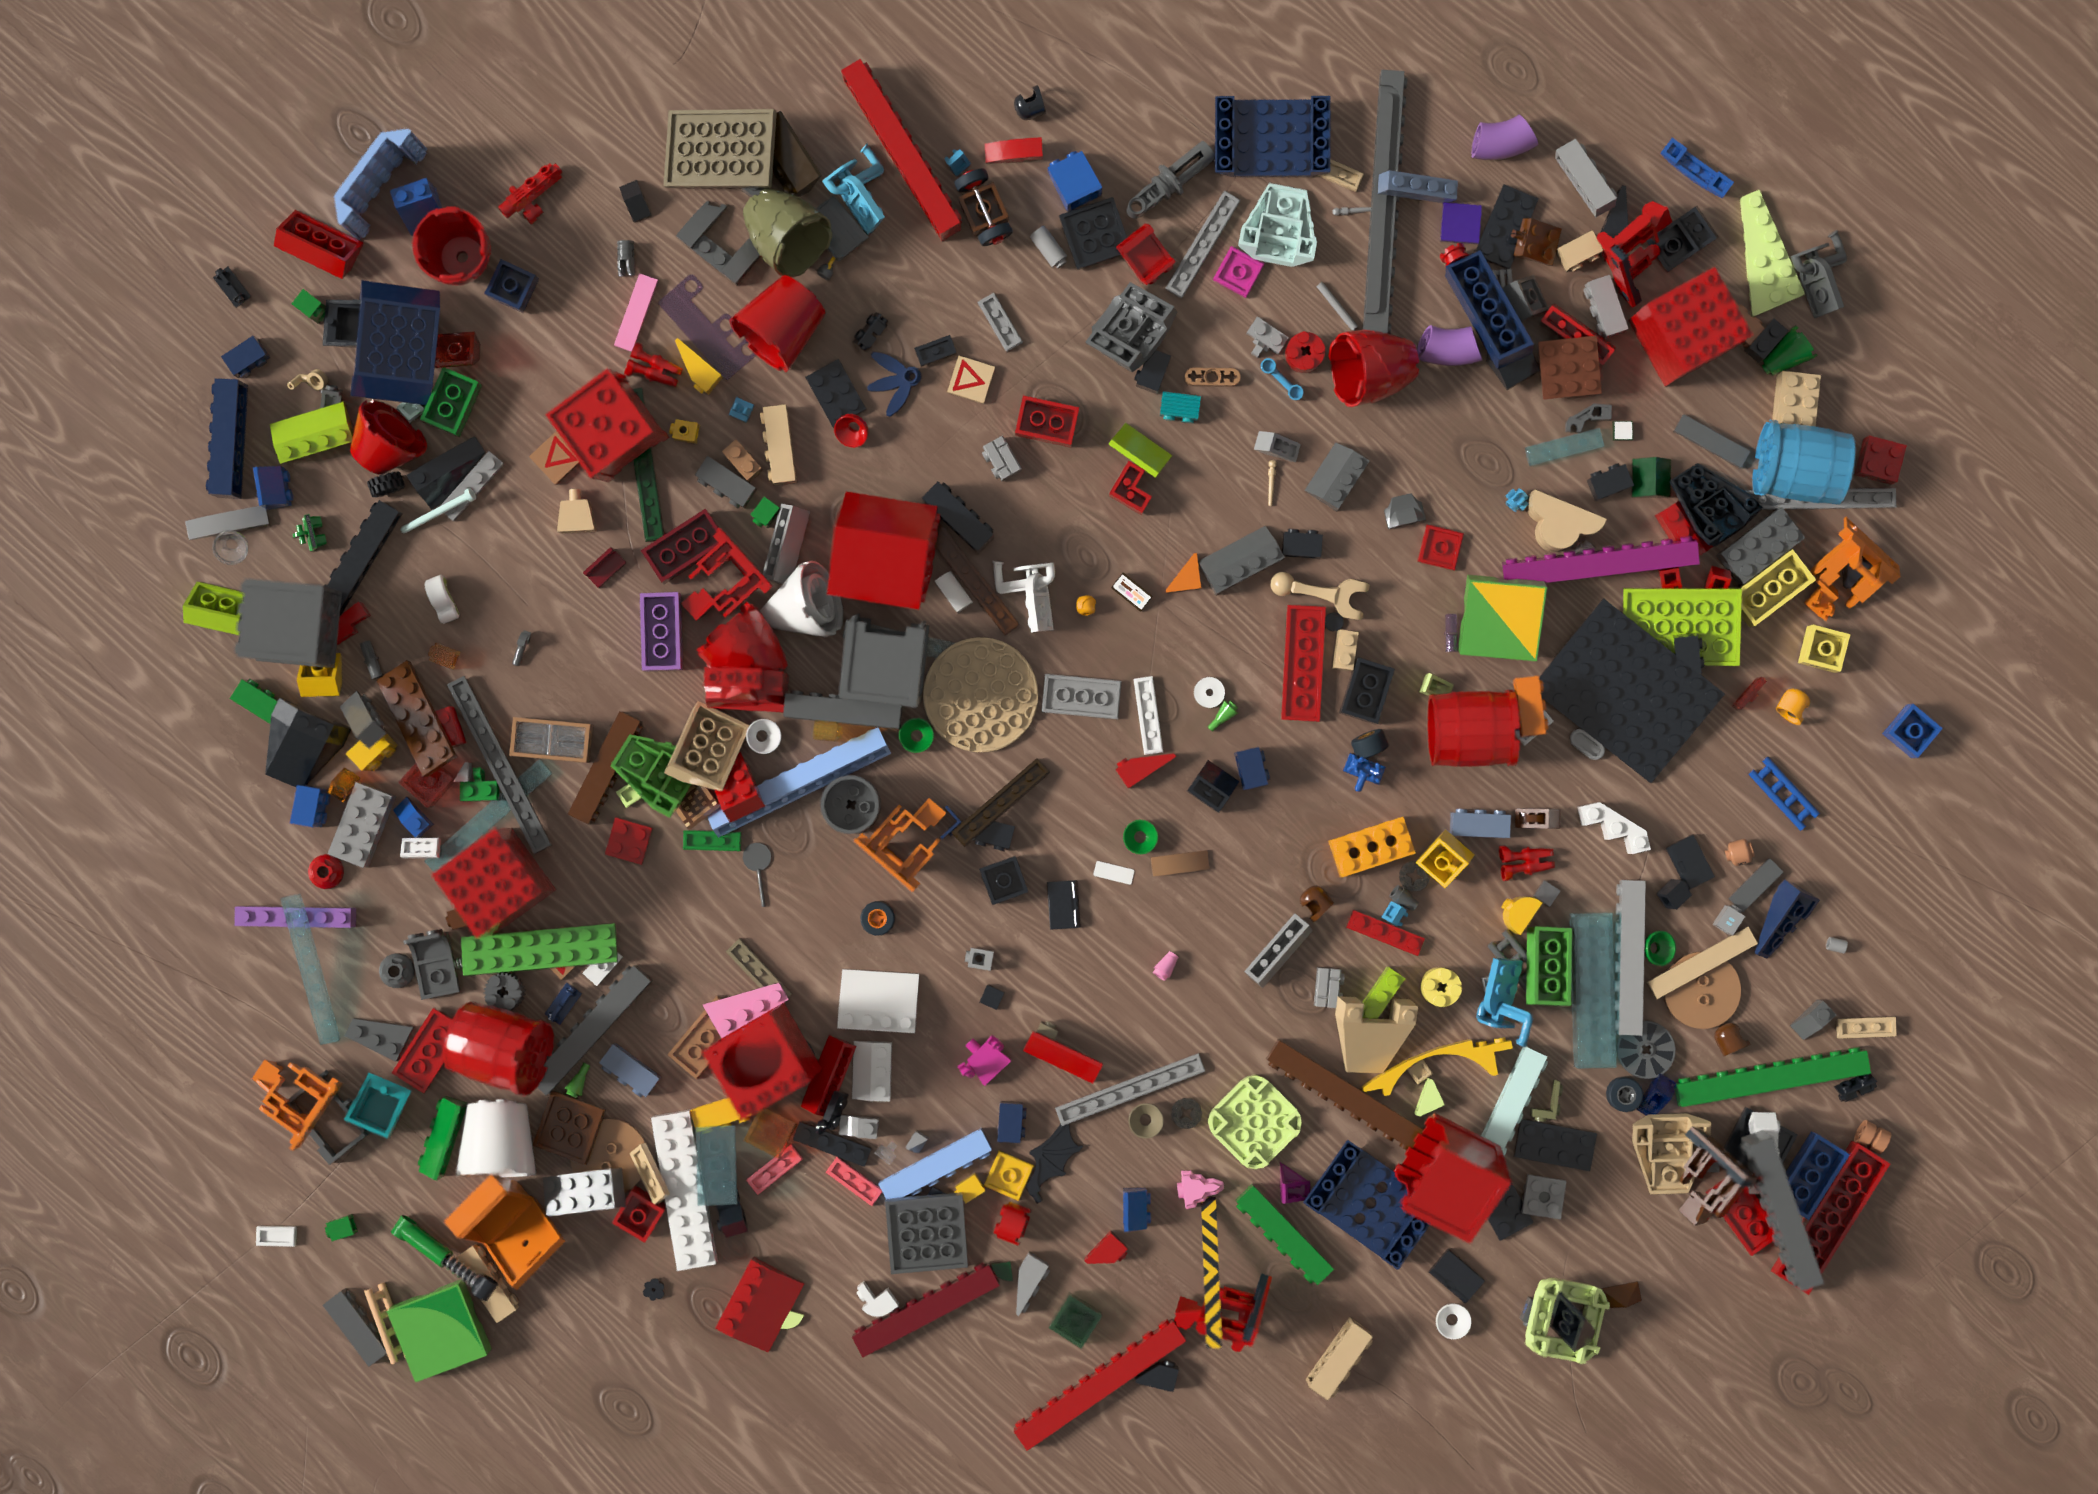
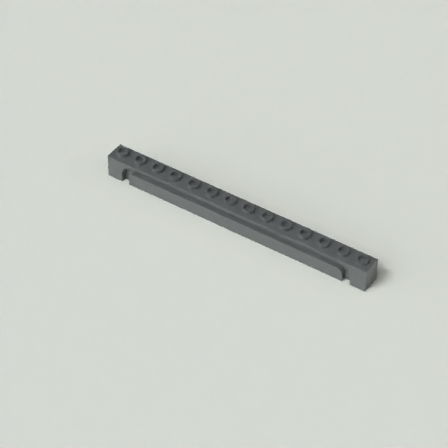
[1363,70,1407,334]

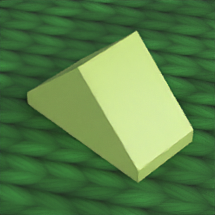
[1419,673,1454,696]
[1414,1078,1444,1116]

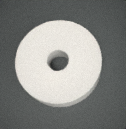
[1194,677,1225,708]

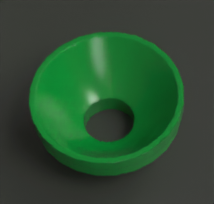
[899,718,934,753]
[1123,820,1158,855]
[1644,931,1676,966]

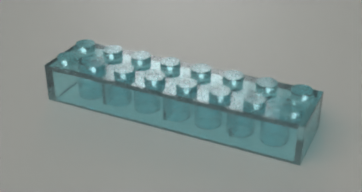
[1570,912,1617,1068]

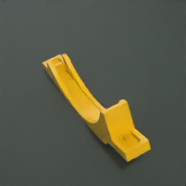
[1361,1037,1513,1096]

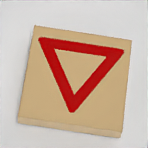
[947,356,995,404]

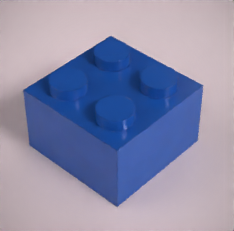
[1882,704,1943,758]
[290,785,331,827]

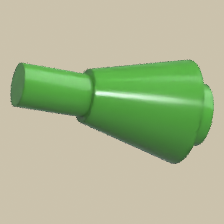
[1208,700,1239,732]
[564,1062,590,1098]

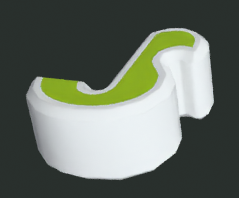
[425,575,460,624]

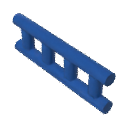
[1748,757,1820,831]

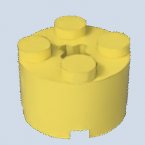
[1420,967,1462,1007]

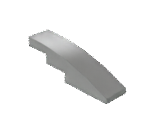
[185,506,269,540]

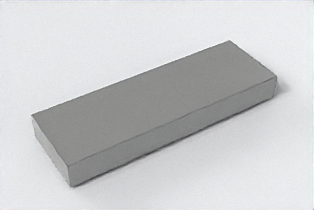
[977,293,1023,352]

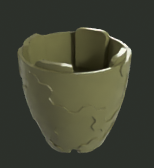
[743,188,832,277]

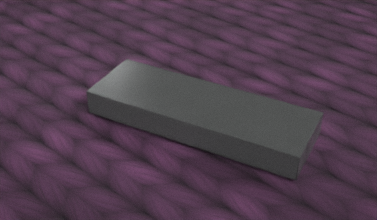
[1728,858,1783,912]

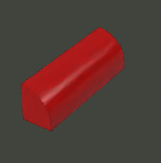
[801,1035,857,1117]

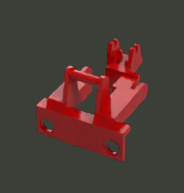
[681,528,773,621]

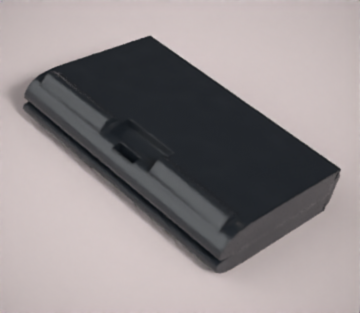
[1665,834,1715,890]
[1047,880,1081,930]
[1429,1249,1485,1303]

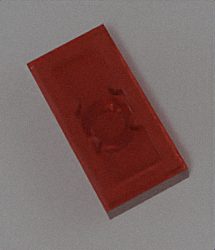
[1732,677,1767,710]

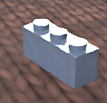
[1450,809,1511,838]
[599,1043,661,1097]

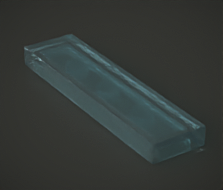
[1525,428,1604,466]

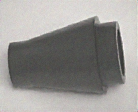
[1389,885,1419,911]

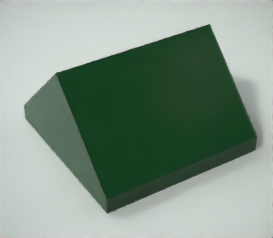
[1632,457,1671,498]

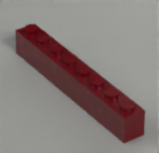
[852,1262,1000,1358]

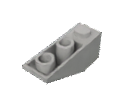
[1016,1252,1050,1316]

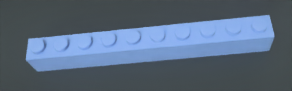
[707,727,891,838]

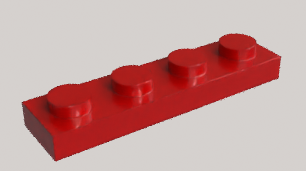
[1346,910,1425,956]

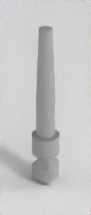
[1332,207,1371,216]

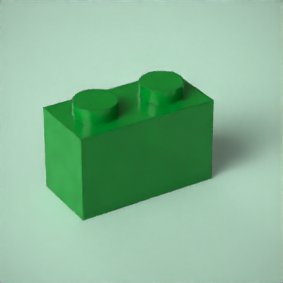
[291,289,326,324]

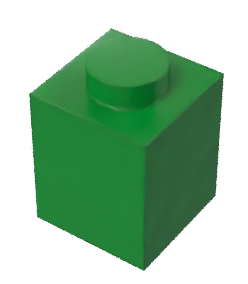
[751,497,780,528]
[325,1214,358,1242]

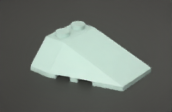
[1238,183,1317,267]

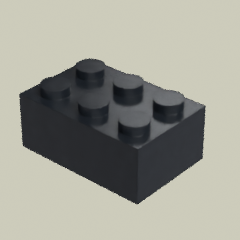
[1339,657,1395,725]

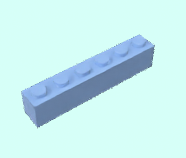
[879,1128,992,1199]

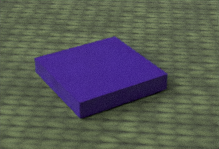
[1440,202,1482,244]

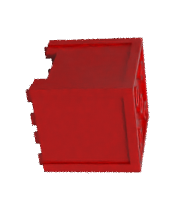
[545,368,670,483]
[1394,1113,1511,1244]

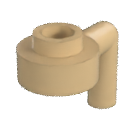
[287,369,328,390]

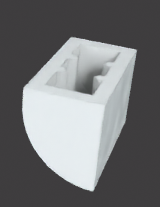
[935,571,973,614]

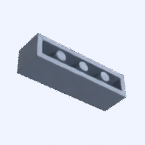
[1378,170,1458,203]

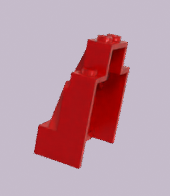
[704,667,789,713]

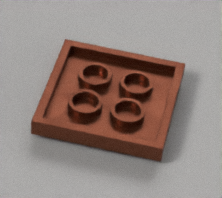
[1538,336,1602,400]

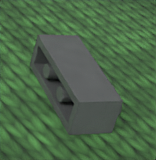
[695,456,757,509]

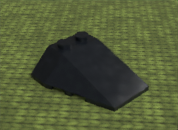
[265,697,351,787]

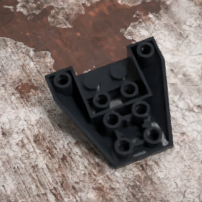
[1670,463,1763,547]

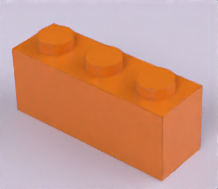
[1513,676,1548,738]

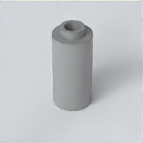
[1030,225,1068,269]

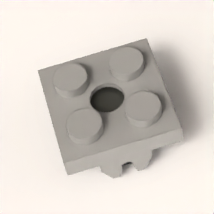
[1521,1174,1566,1219]

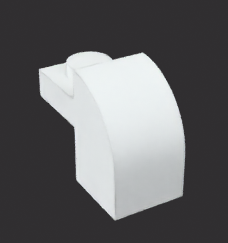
[857,1281,899,1317]

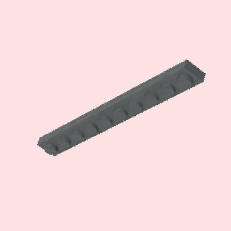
[447,676,552,854]

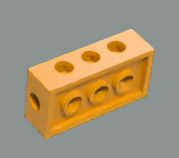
[1328,817,1415,877]

